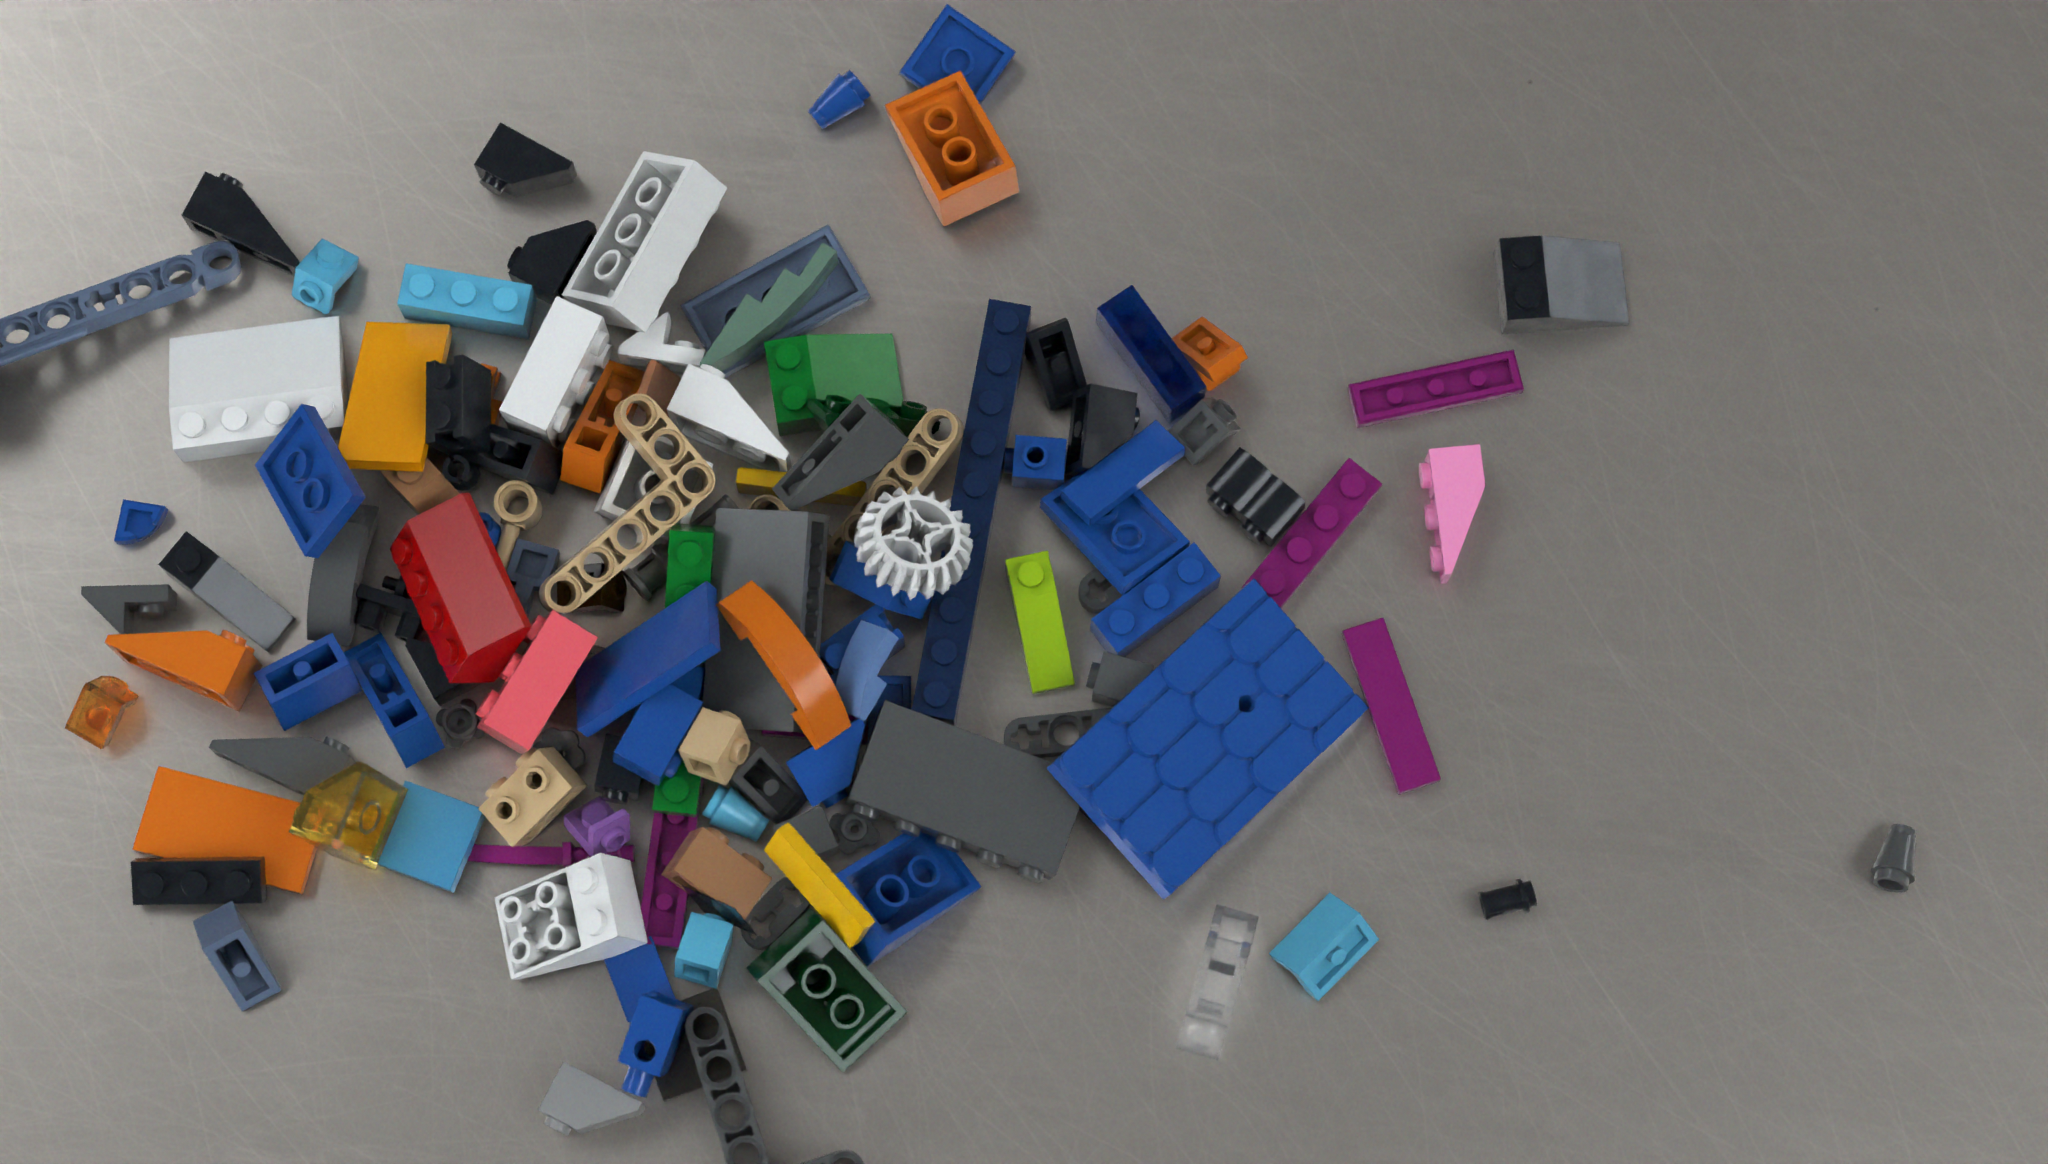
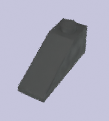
[772,393,909,511]
[209,736,357,809]

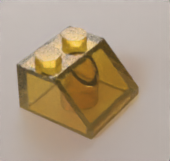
[289,761,408,870]

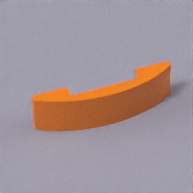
[716,580,851,750]

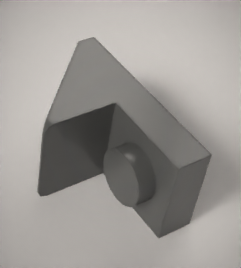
[81,584,177,634]

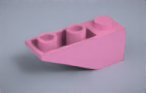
[1419,444,1486,584]

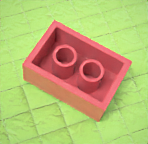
[475,610,598,754]

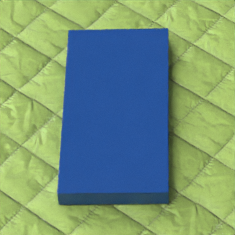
[576,581,720,738]

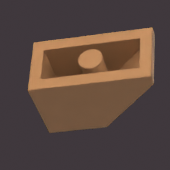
[380,457,459,515]

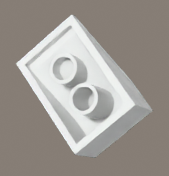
[667,363,792,472]

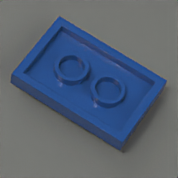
[255,404,366,558]
[1040,455,1190,596]

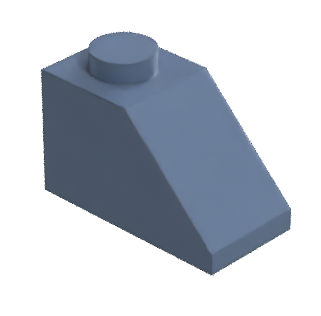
[193,901,281,1011]

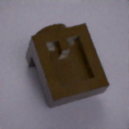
[557,563,627,614]

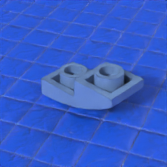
[835,620,899,721]

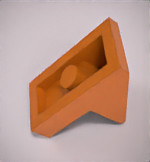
[1169,316,1248,391]

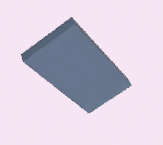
[681,224,870,379]

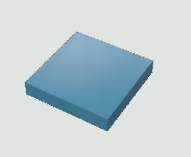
[372,780,485,893]

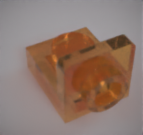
[65,676,139,749]

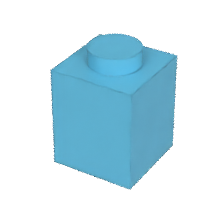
[674,912,734,989]

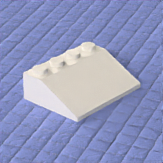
[169,316,349,462]

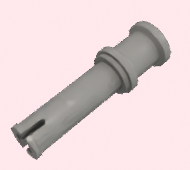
[623,494,739,601]

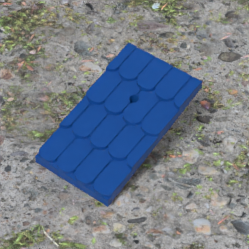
[1046,579,1369,899]

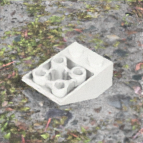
[495,853,648,981]

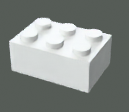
[499,296,613,449]

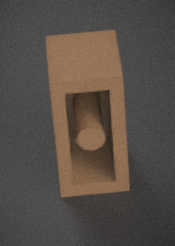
[662,827,773,920]

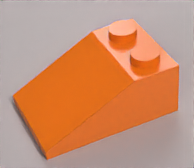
[885,71,1019,227]
[104,630,262,712]

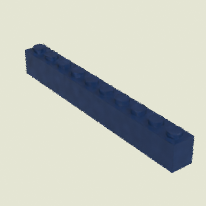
[912,299,1031,726]

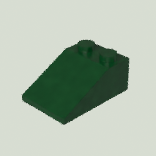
[746,908,907,1072]

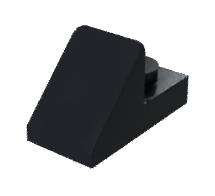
[1025,317,1087,411]

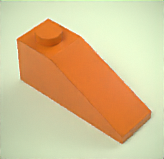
[560,360,645,494]

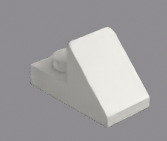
[618,312,706,374]

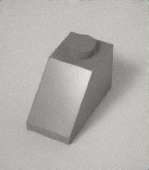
[538,1062,646,1136]

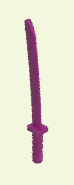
[467,842,635,868]

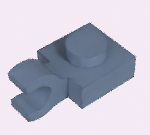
[507,538,560,617]

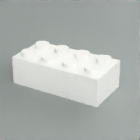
[562,151,727,333]

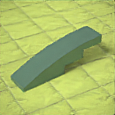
[700,242,838,372]

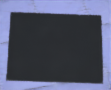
[681,885,758,936]

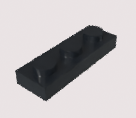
[130,857,267,905]

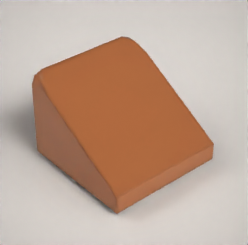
[638,360,681,417]

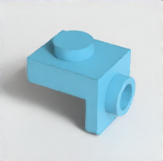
[292,238,359,314]

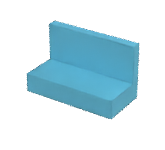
[1269,893,1379,1001]

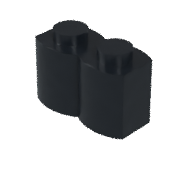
[1206,447,1306,546]

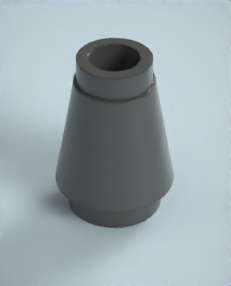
[1871,824,1917,893]

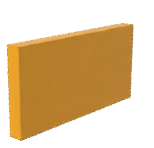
[338,322,452,472]

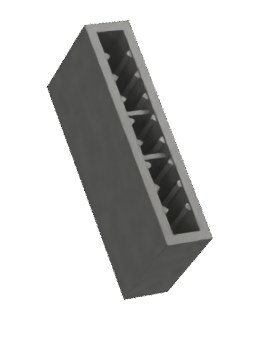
[700,508,829,733]
[845,700,1080,883]

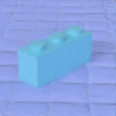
[397,263,537,340]

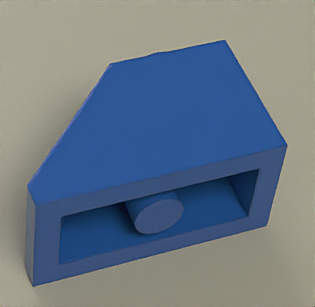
[829,540,932,619]
[785,718,867,809]

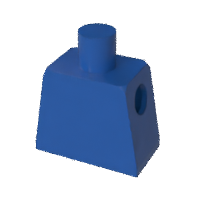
[618,991,695,1098]

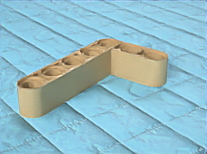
[539,393,716,614]
[748,408,964,587]

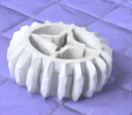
[854,486,973,601]

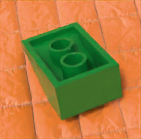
[764,333,903,436]

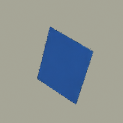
[604,936,676,1022]

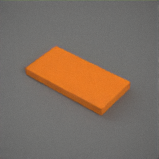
[132,766,328,895]

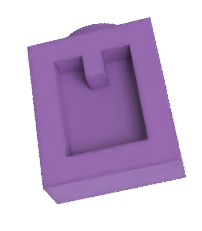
[564,796,630,856]

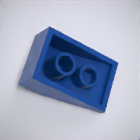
[835,832,981,967]

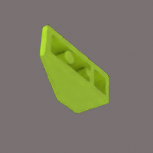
[1005,550,1075,694]

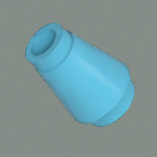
[702,784,769,842]

